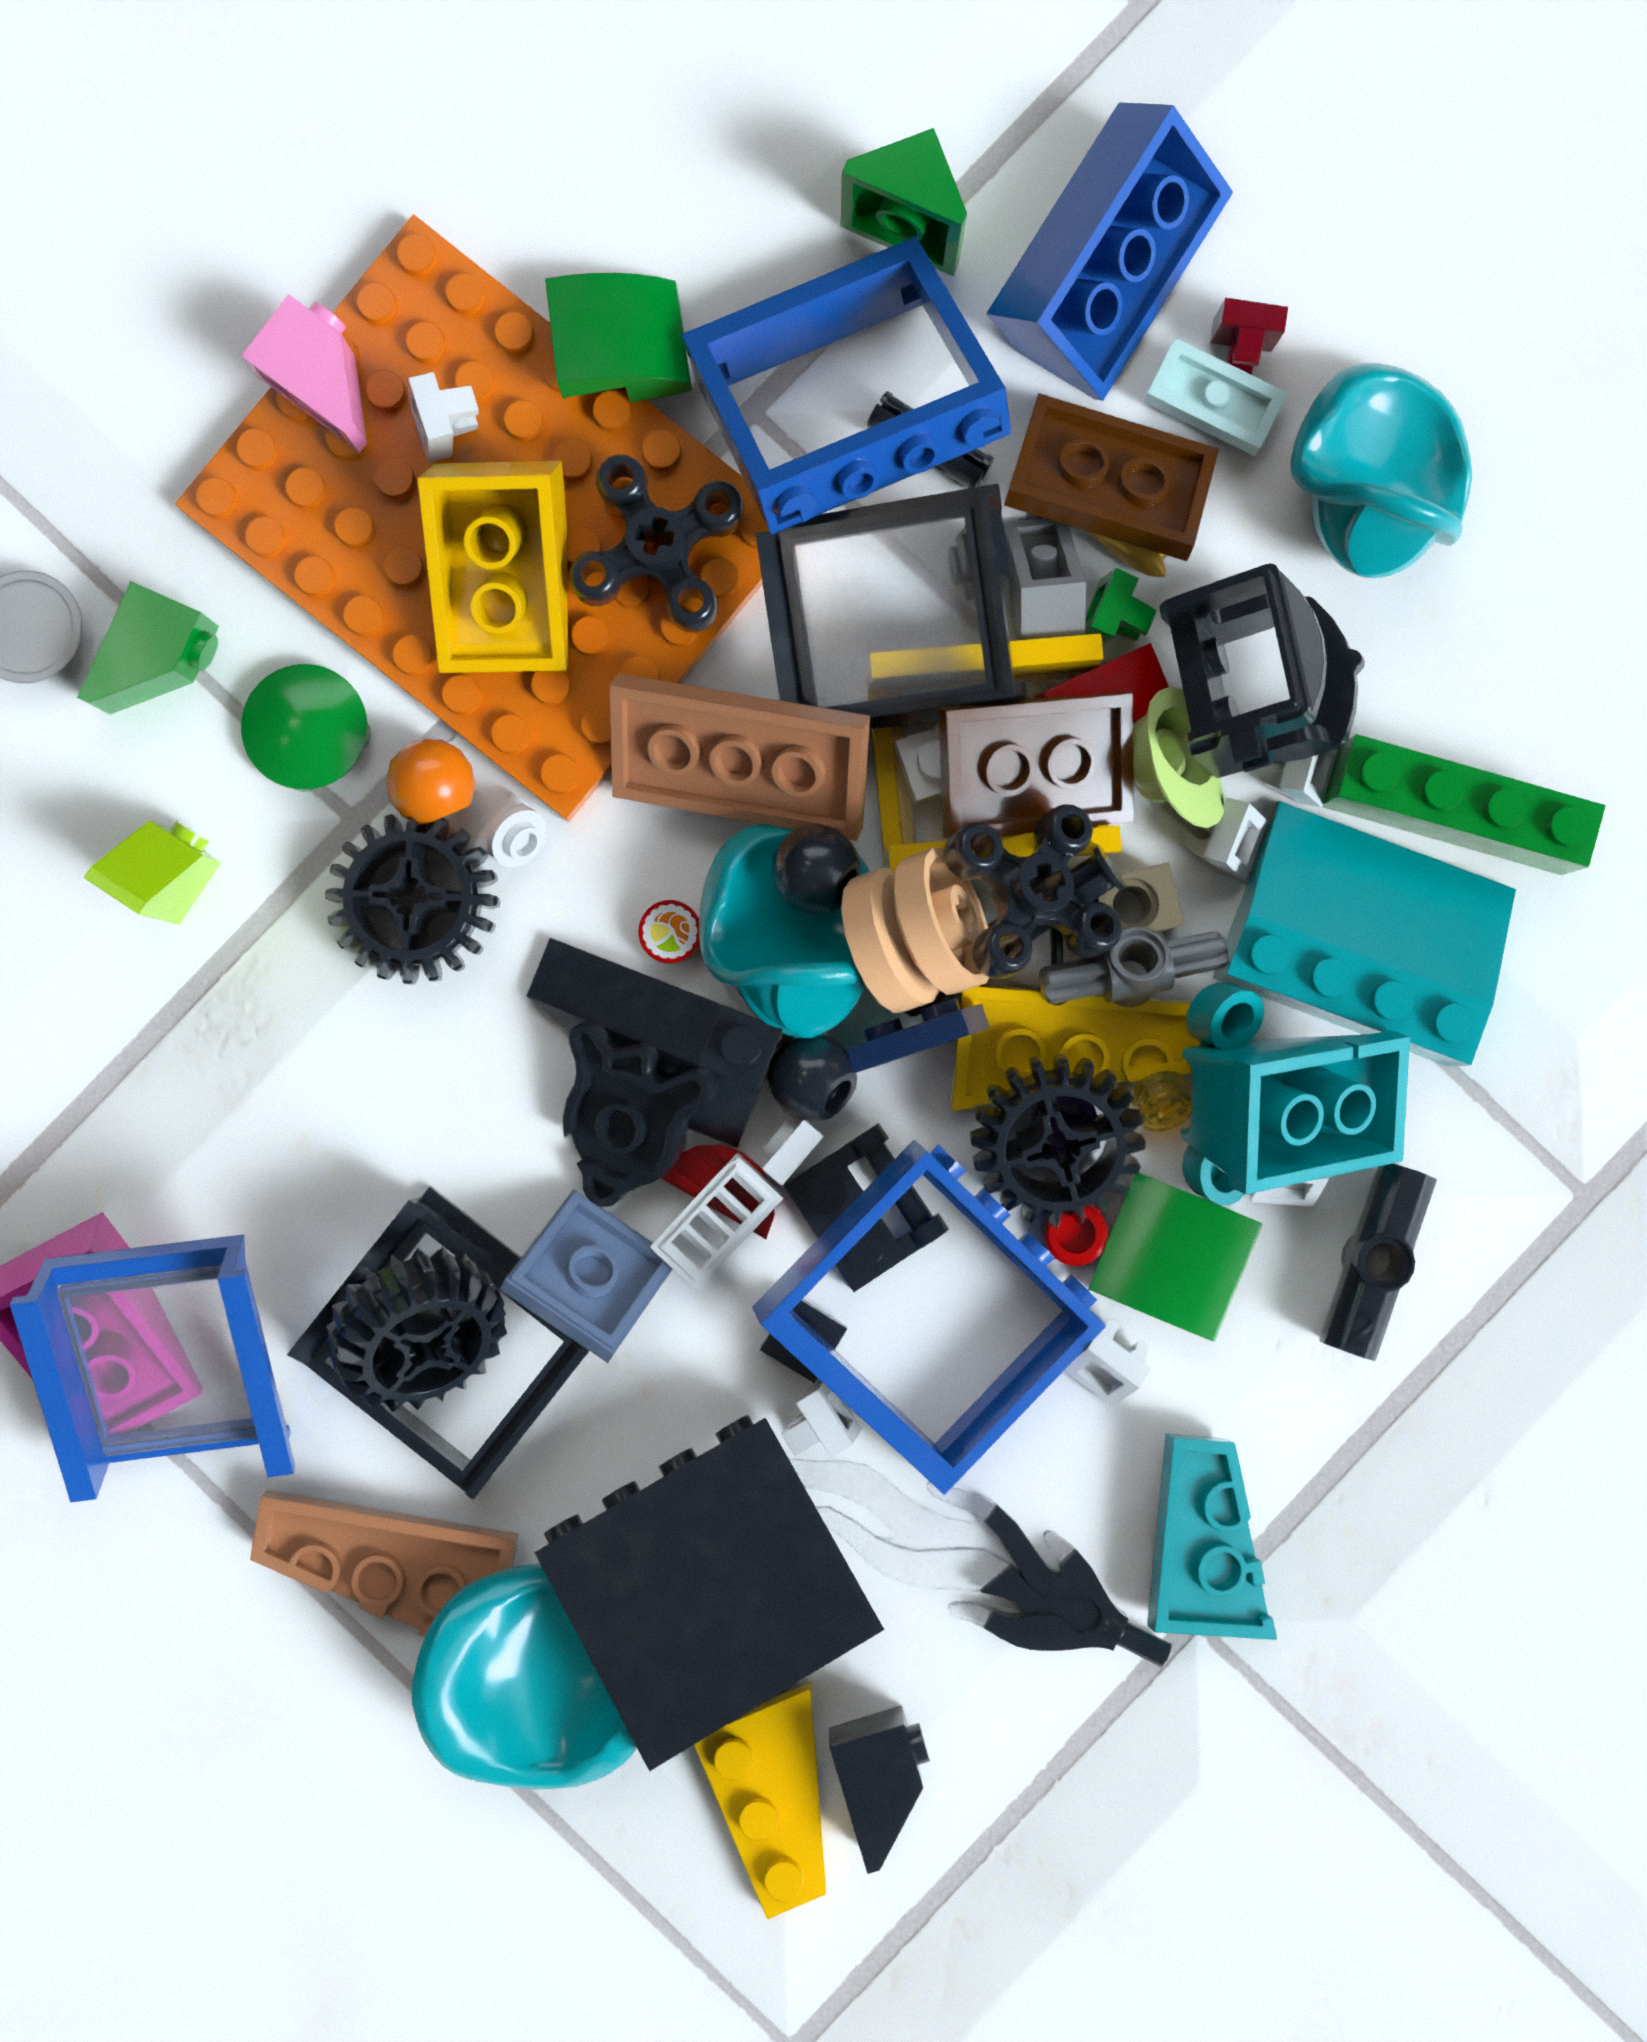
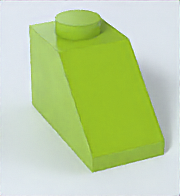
[83,820,221,925]

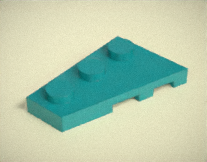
[1147,1433,1277,1640]

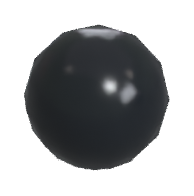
[772,823,862,915]
[767,1034,857,1121]

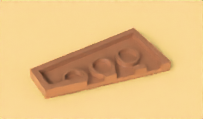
[250,1491,519,1637]

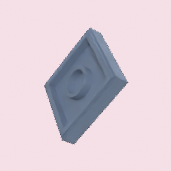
[500,1189,673,1363]

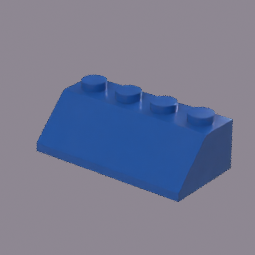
[986,102,1233,401]

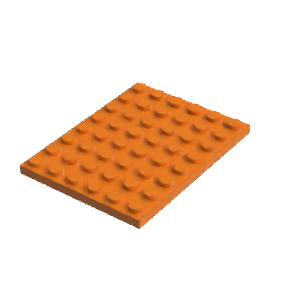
[175,214,779,822]

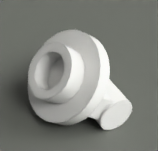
[473,793,547,867]

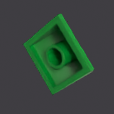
[840,128,967,277]

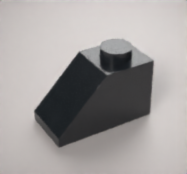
[829,1705,931,1874]

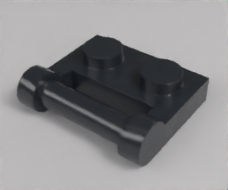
[784,1123,949,1292]

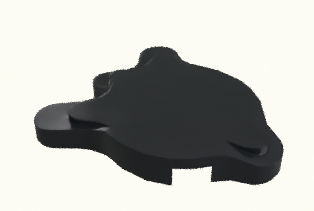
[563,1021,718,1207]

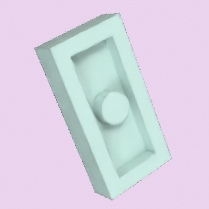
[1143,337,1288,457]

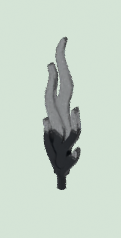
[789,1458,1172,1667]

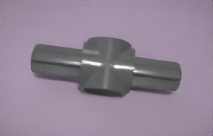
[1039,927,1229,1007]

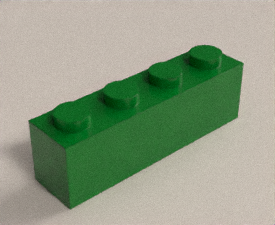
[1322,734,1606,875]

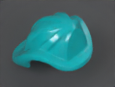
[1290,363,1472,578]
[699,824,870,1038]

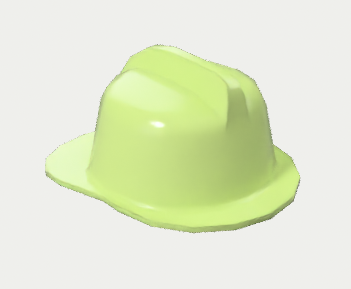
[1133,687,1224,828]

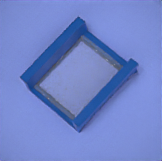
[10,1234,295,1503]

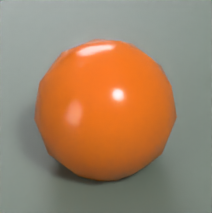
[386,739,476,826]

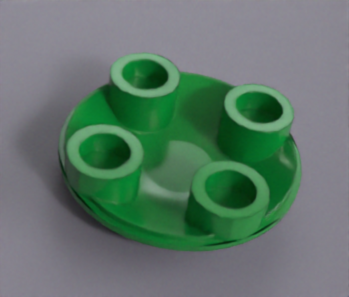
[241,664,371,792]

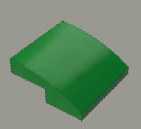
[545,272,692,403]
[1088,1173,1263,1342]

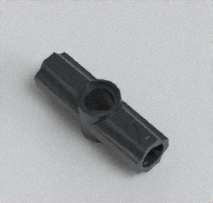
[1319,1163,1437,1362]

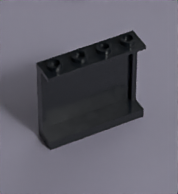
[534,1415,885,1772]

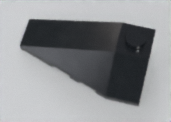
[526,938,783,1148]

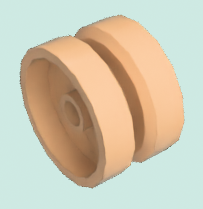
[841,848,989,1013]

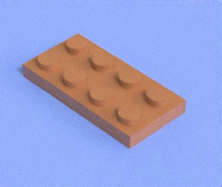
[610,673,870,841]

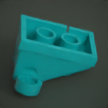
[1180,982,1410,1206]

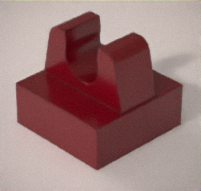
[1210,297,1288,375]

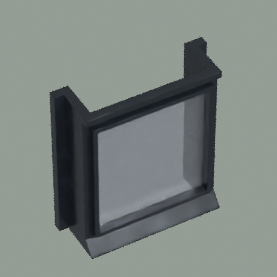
[755,484,1027,730]

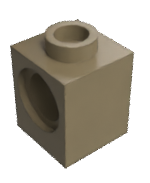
[1093,862,1185,933]

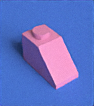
[241,294,367,453]

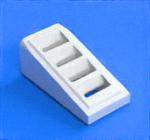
[650,1153,784,1291]

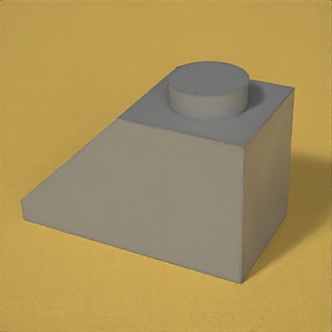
[1004,518,1086,640]

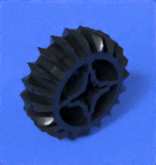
[325,814,501,985]
[970,1053,1146,1228]
[326,1247,507,1412]

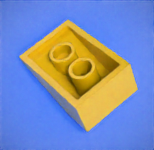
[417,461,568,673]

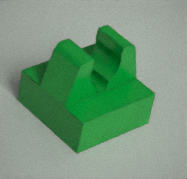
[1085,567,1157,644]

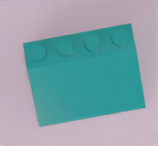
[1212,801,1516,1066]

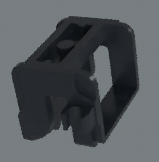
[1159,563,1365,779]

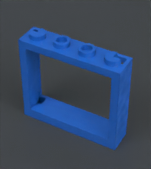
[681,236,1012,535]
[752,1140,1106,1495]

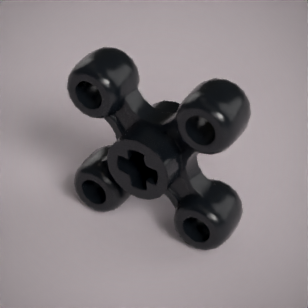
[569,454,745,633]
[943,804,1122,979]

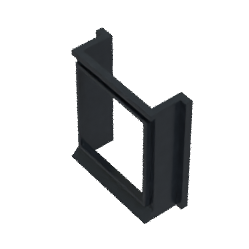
[287,1186,590,1500]

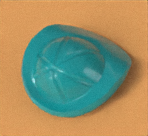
[411,1564,637,1790]

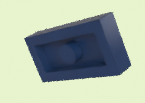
[846,998,990,1073]

